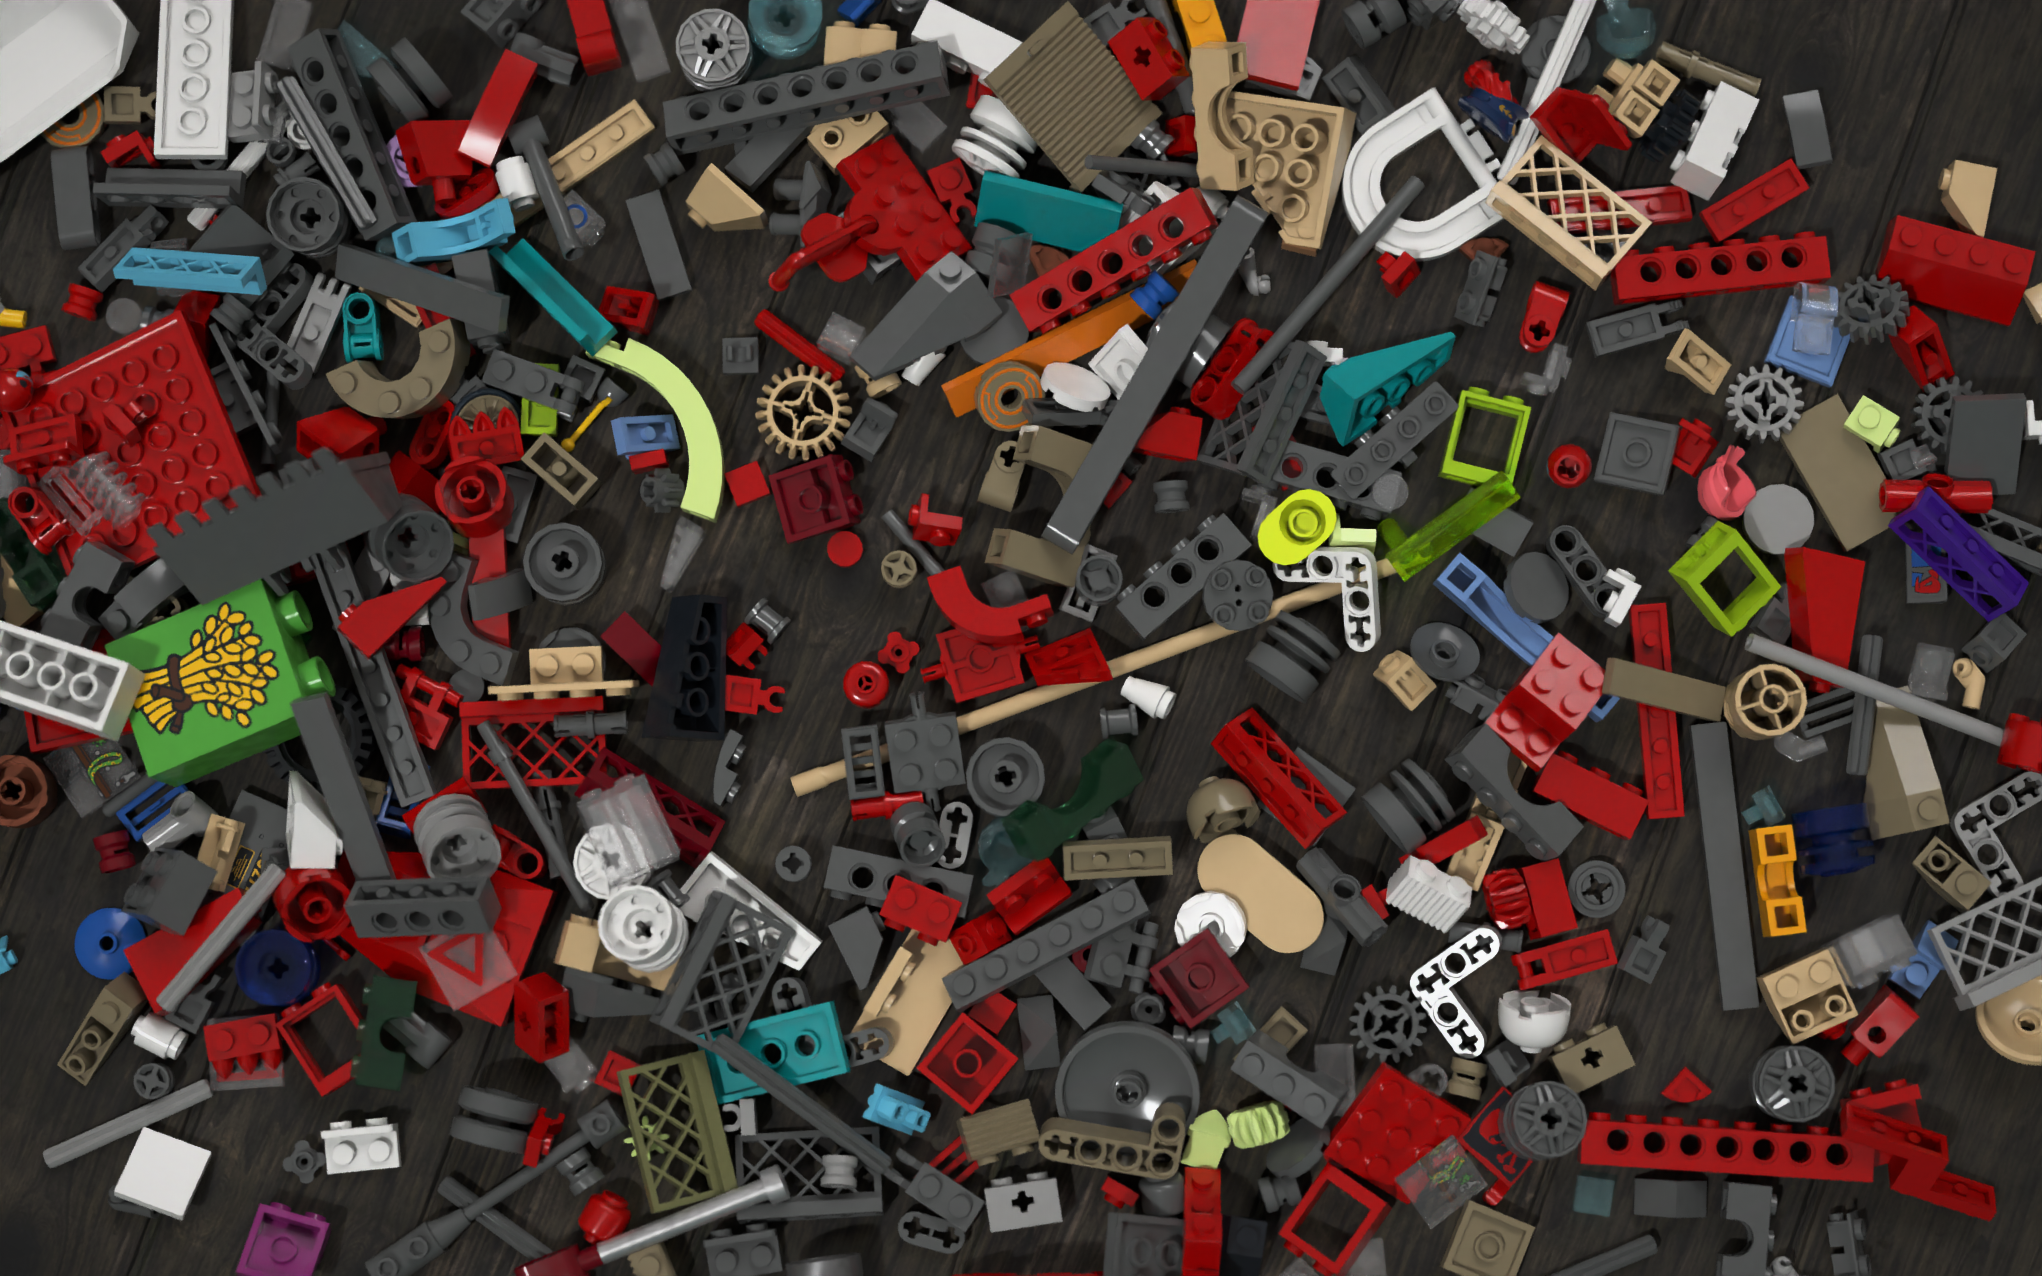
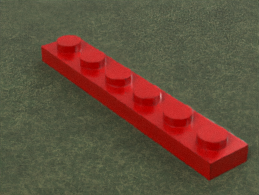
[1629,603,1685,820]

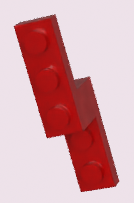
[1840,1103,1997,1221]

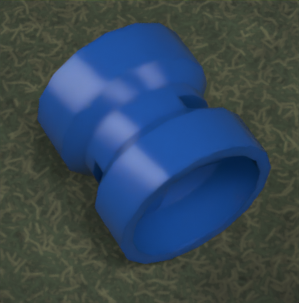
[1130,270,1180,320]

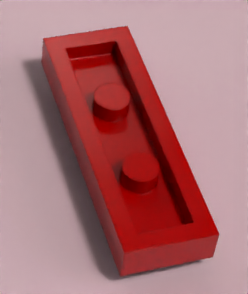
[1699,158,1810,244]

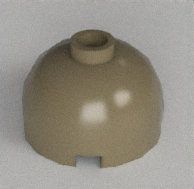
[1186,776,1261,843]

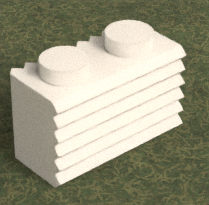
[1386,855,1472,933]

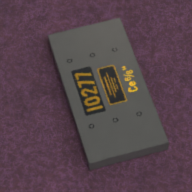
[198,790,287,950]

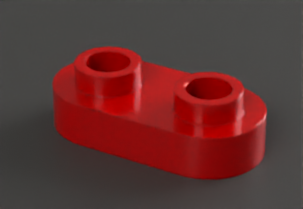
[434,168,500,220]
[409,400,456,469]

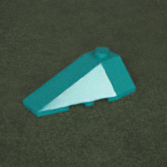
[1320,332,1456,446]

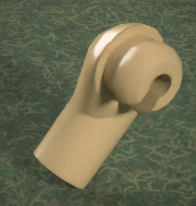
[1952,658,1986,710]

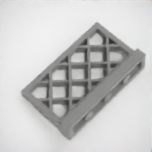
[1927,876,2042,1011]

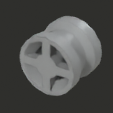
[821,1155,858,1189]

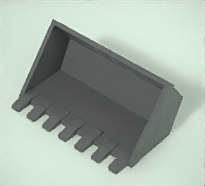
[147,447,403,605]

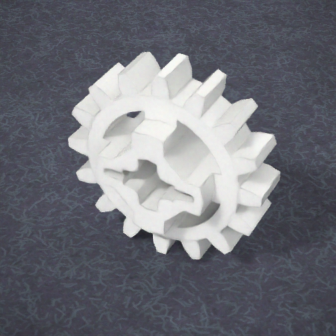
[1457,0,1530,55]

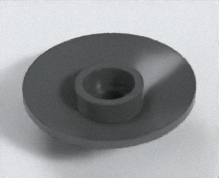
[1410,622,1480,682]

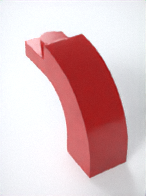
[927,566,1054,645]

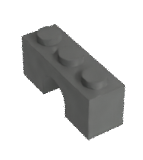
[39,541,136,650]
[1230,1030,1350,1129]
[1715,1181,1777,1276]

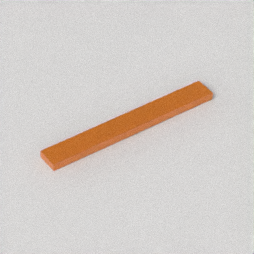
[941,259,1197,418]

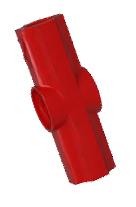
[1879,473,1993,514]

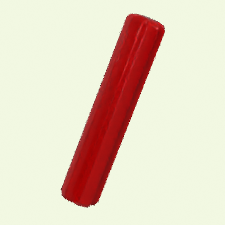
[754,309,845,384]

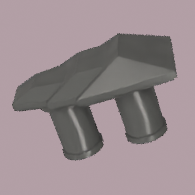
[769,161,832,248]

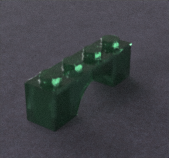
[1001,739,1144,862]

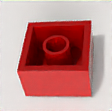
[917,1012,1019,1114]

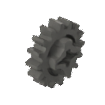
[1830,274,1910,345]
[1910,376,1983,454]
[1348,985,1427,1063]

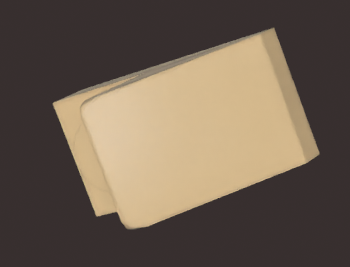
[1665,328,1731,395]

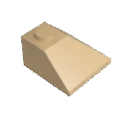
[686,163,769,231]

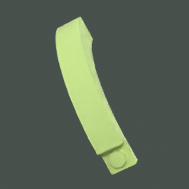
[585,338,725,523]

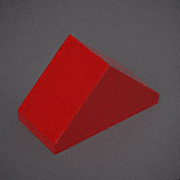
[598,286,659,336]
[173,289,221,361]
[389,450,441,514]

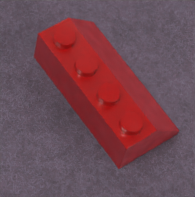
[1875,215,2036,326]

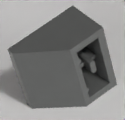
[121,847,218,936]

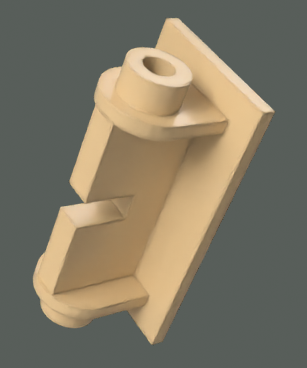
[197,813,246,892]

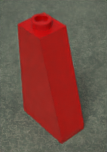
[1784,547,1865,694]
[123,887,263,1016]

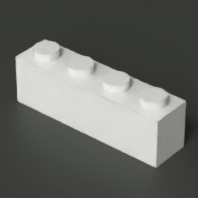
[911,0,1031,88]

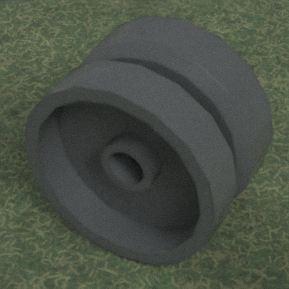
[365,37,454,122]
[523,523,607,606]
[966,737,1045,818]
[449,1085,540,1154]

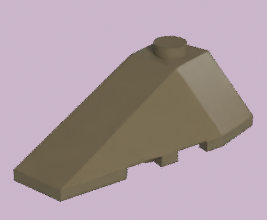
[1862,686,1950,841]

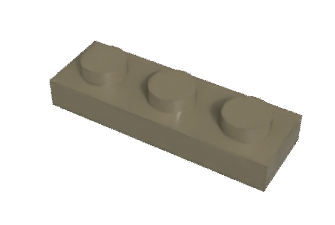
[1063,836,1173,880]

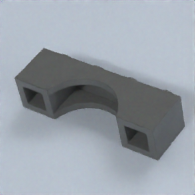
[1444,724,1584,862]

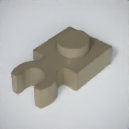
[104,86,157,125]

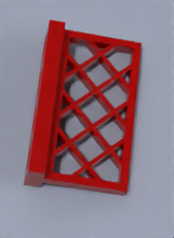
[459,696,608,790]

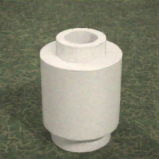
[495,156,540,212]
[131,1012,189,1060]

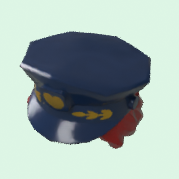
[1457,59,1529,144]

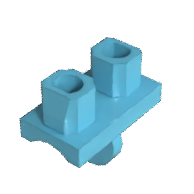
[863,1083,931,1135]

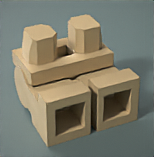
[1589,58,1680,139]

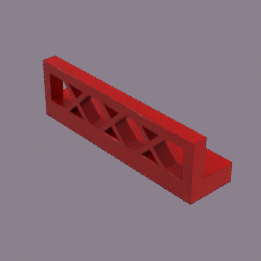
[1211,707,1347,849]

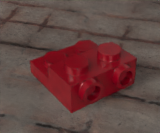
[768,454,864,544]
[1149,927,1250,1029]

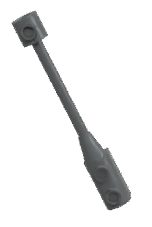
[365,1099,627,1276]

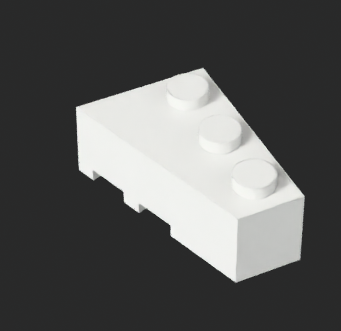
[1670,81,1759,201]

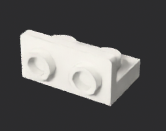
[321,1117,401,1174]

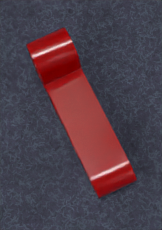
[567,0,623,77]

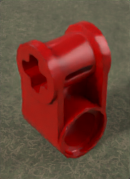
[1519,281,1570,353]
[8,486,75,555]
[492,824,549,881]

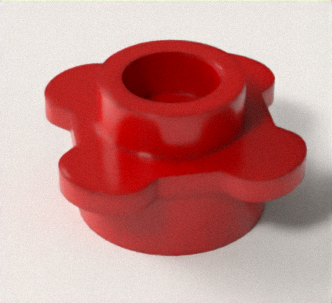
[878,632,920,674]

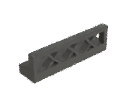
[93,168,247,209]
[1957,509,2042,576]

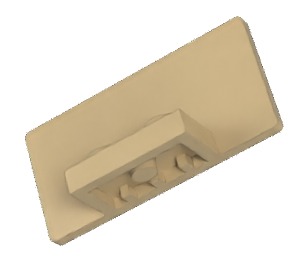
[488,646,639,701]
[850,929,977,1075]

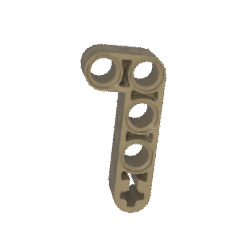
[1039,1103,1186,1179]

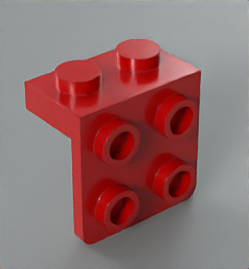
[1530,87,1632,164]
[1839,1078,1922,1167]

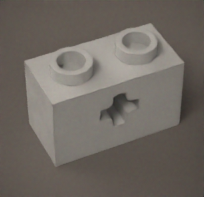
[984,1171,1063,1233]

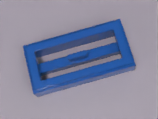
[116,781,189,842]

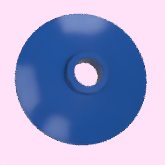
[74,908,146,980]

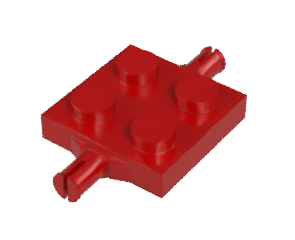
[920,629,1041,704]

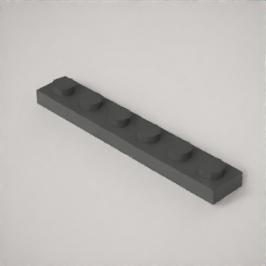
[942,879,1151,1013]

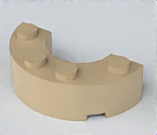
[554,914,680,991]

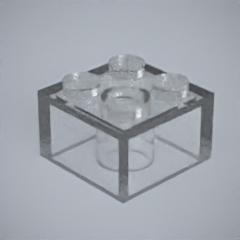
[1819,914,1918,989]

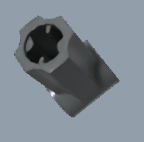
[510,32,580,88]
[377,998,453,1070]

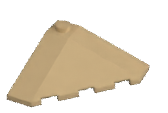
[1226,91,1356,249]

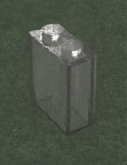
[577,774,680,889]

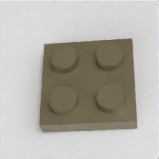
[1440,1199,1535,1276]

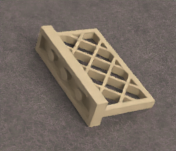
[1485,135,1652,291]

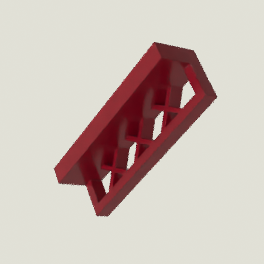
[574,747,726,869]

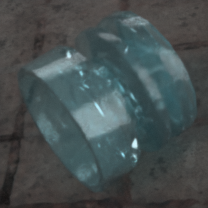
[748,0,822,59]

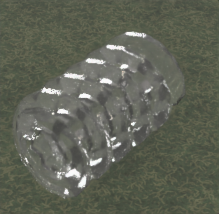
[68,451,146,530]

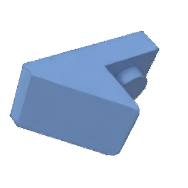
[611,414,680,460]
[1887,920,1958,999]

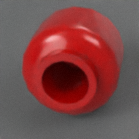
[843,661,890,709]
[578,1190,632,1245]

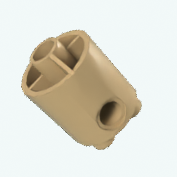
[1723,664,1807,740]

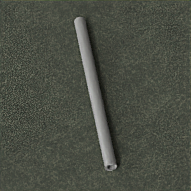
[1745,633,2004,746]

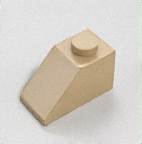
[1938,160,1997,237]

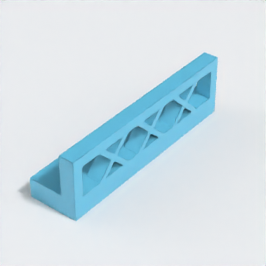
[113,247,267,295]

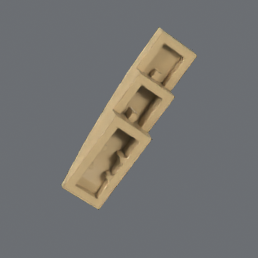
[1446,751,1527,892]

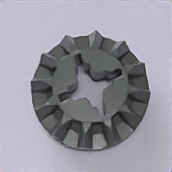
[1567,860,1625,918]

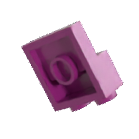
[236,1202,331,1276]

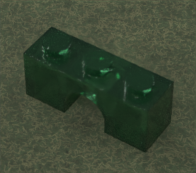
[0,497,64,610]
[350,976,418,1092]

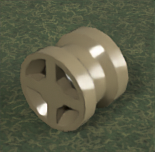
[881,550,917,589]

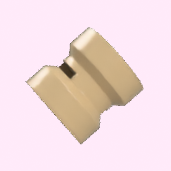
[854,365,902,399]

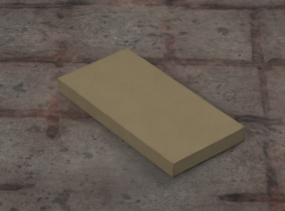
[1779,394,1902,553]

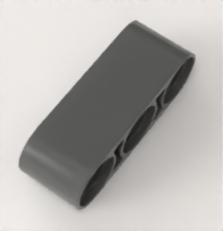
[51,146,101,250]
[1545,525,1620,618]

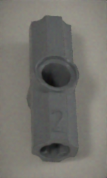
[1296,847,1388,947]

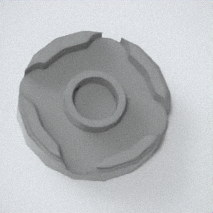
[1742,484,1814,555]

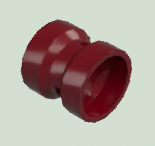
[384,626,425,662]
[92,830,137,874]

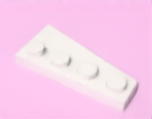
[679,851,823,970]

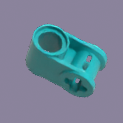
[342,292,384,363]

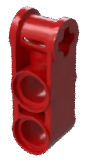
[1190,318,1274,420]

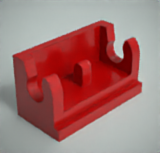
[1516,858,1578,940]

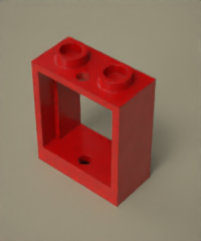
[275,982,388,1097]
[1278,1162,1392,1276]

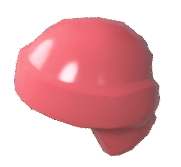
[1697,445,1756,521]

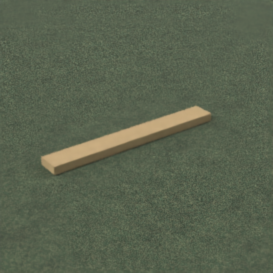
[419,99,656,275]

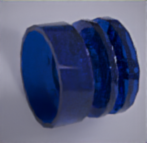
[1791,803,1877,877]
[235,929,321,1007]

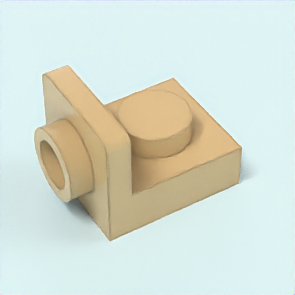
[1373,650,1437,711]

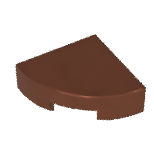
[1458,237,1509,262]
[1025,245,1069,277]

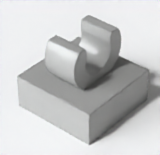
[722,1098,758,1136]

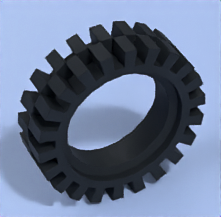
[263,684,377,794]

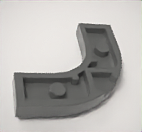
[428,550,519,686]

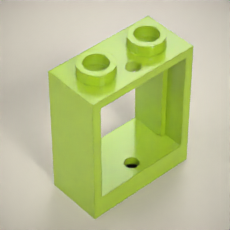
[1438,387,1531,494]
[1668,521,1781,637]

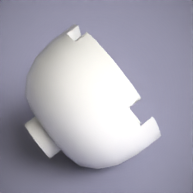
[1498,989,1571,1053]

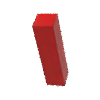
[1398,815,1488,864]

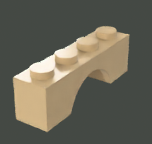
[1189,42,1255,191]

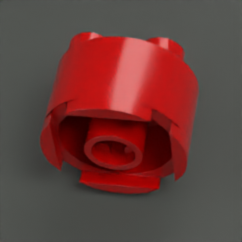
[435,456,514,538]
[1996,713,2042,775]
[272,866,351,943]

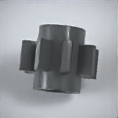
[640,468,685,513]

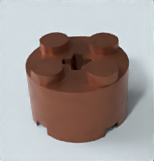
[0,755,58,828]

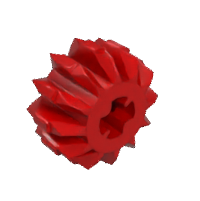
[1482,868,1532,929]

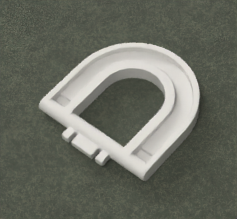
[1342,87,1504,261]

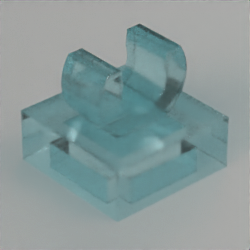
[1742,785,1786,827]
[1210,1001,1256,1045]

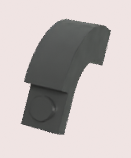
[98,558,190,640]

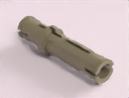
[1654,41,1761,97]

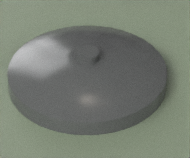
[1055,1021,1200,1158]

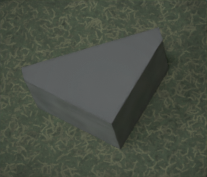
[1633,1178,1707,1218]

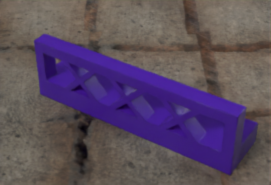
[1888,486,2029,622]

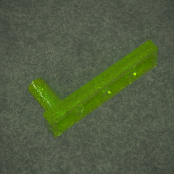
[1377,470,1521,582]

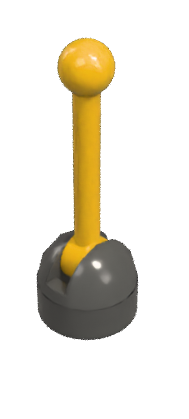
[561,376,629,452]

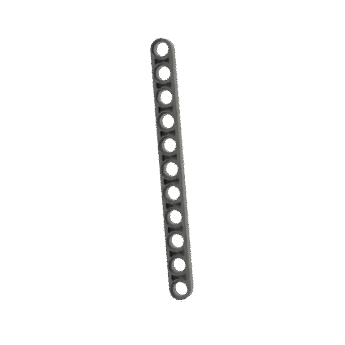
[1041,195,1269,555]

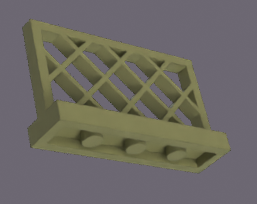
[616,1050,738,1214]

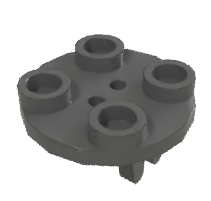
[1202,559,1273,631]

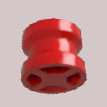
[61,283,104,322]

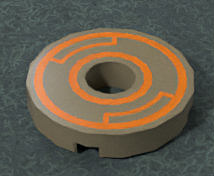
[40,92,106,149]
[974,361,1046,432]

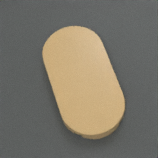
[1197,834,1324,953]

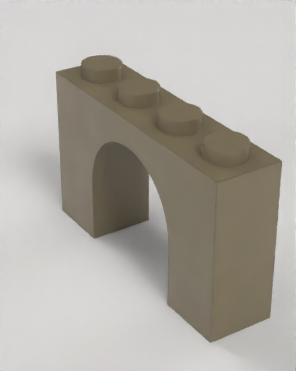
[985,425,1093,588]

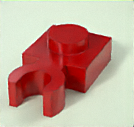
[927,157,977,225]
[725,675,785,715]

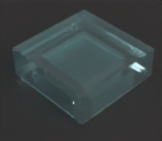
[1572,1175,1615,1217]

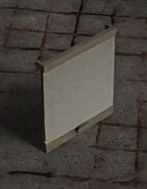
[983,1,1162,193]

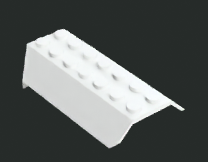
[0,0,140,163]

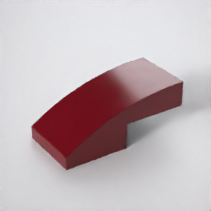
[600,611,661,687]

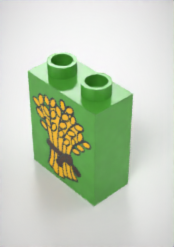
[105,579,336,787]

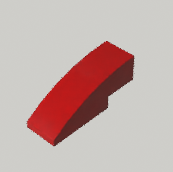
[458,49,538,168]

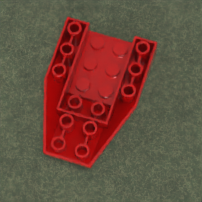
[338,850,558,1027]

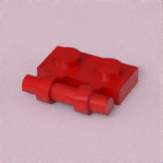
[0,325,57,382]
[395,664,464,750]

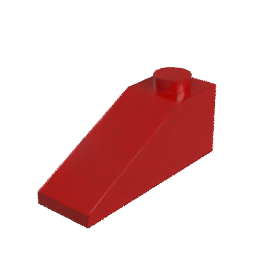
[338,577,447,661]

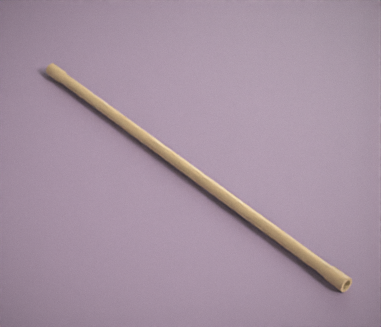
[790,542,1433,797]

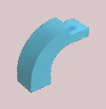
[392,198,516,266]

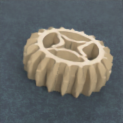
[755,365,852,461]

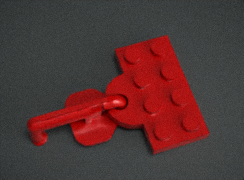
[768,134,973,292]

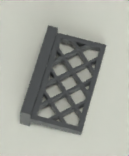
[1197,340,1327,486]
[649,890,794,1052]
[735,1126,884,1224]

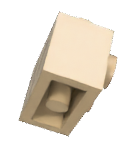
[807,111,889,176]

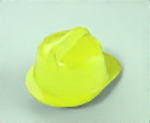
[1257,489,1337,566]

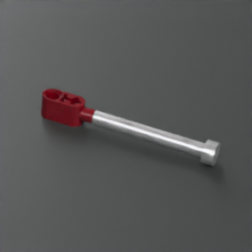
[513,1165,790,1276]

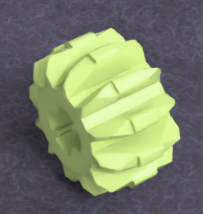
[1227,1100,1290,1149]

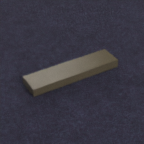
[1602,658,1726,722]

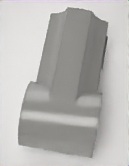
[142,791,218,851]

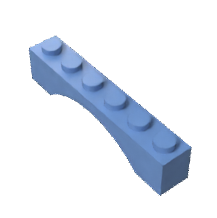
[1433,553,1620,722]

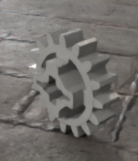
[1725,364,1804,443]

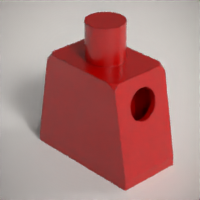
[396,120,473,204]
[296,407,387,469]
[1841,984,1920,1066]

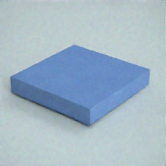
[1764,295,1850,388]

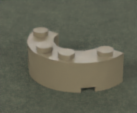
[326,319,470,419]

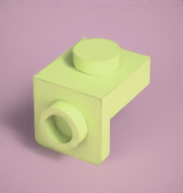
[1843,395,1901,454]

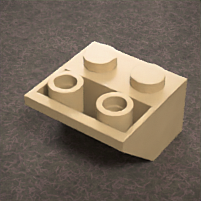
[1756,949,1858,1045]

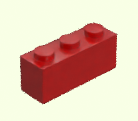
[1529,750,1649,841]

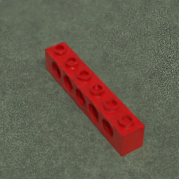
[1009,187,1219,334]
[1610,232,1831,305]

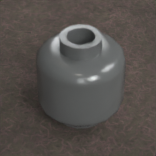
[1138,1172,1185,1219]

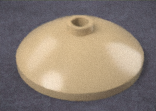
[1975,975,2042,1065]

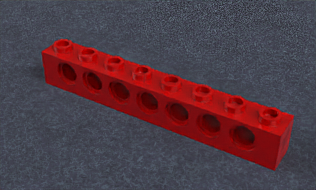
[1577,1112,1875,1183]

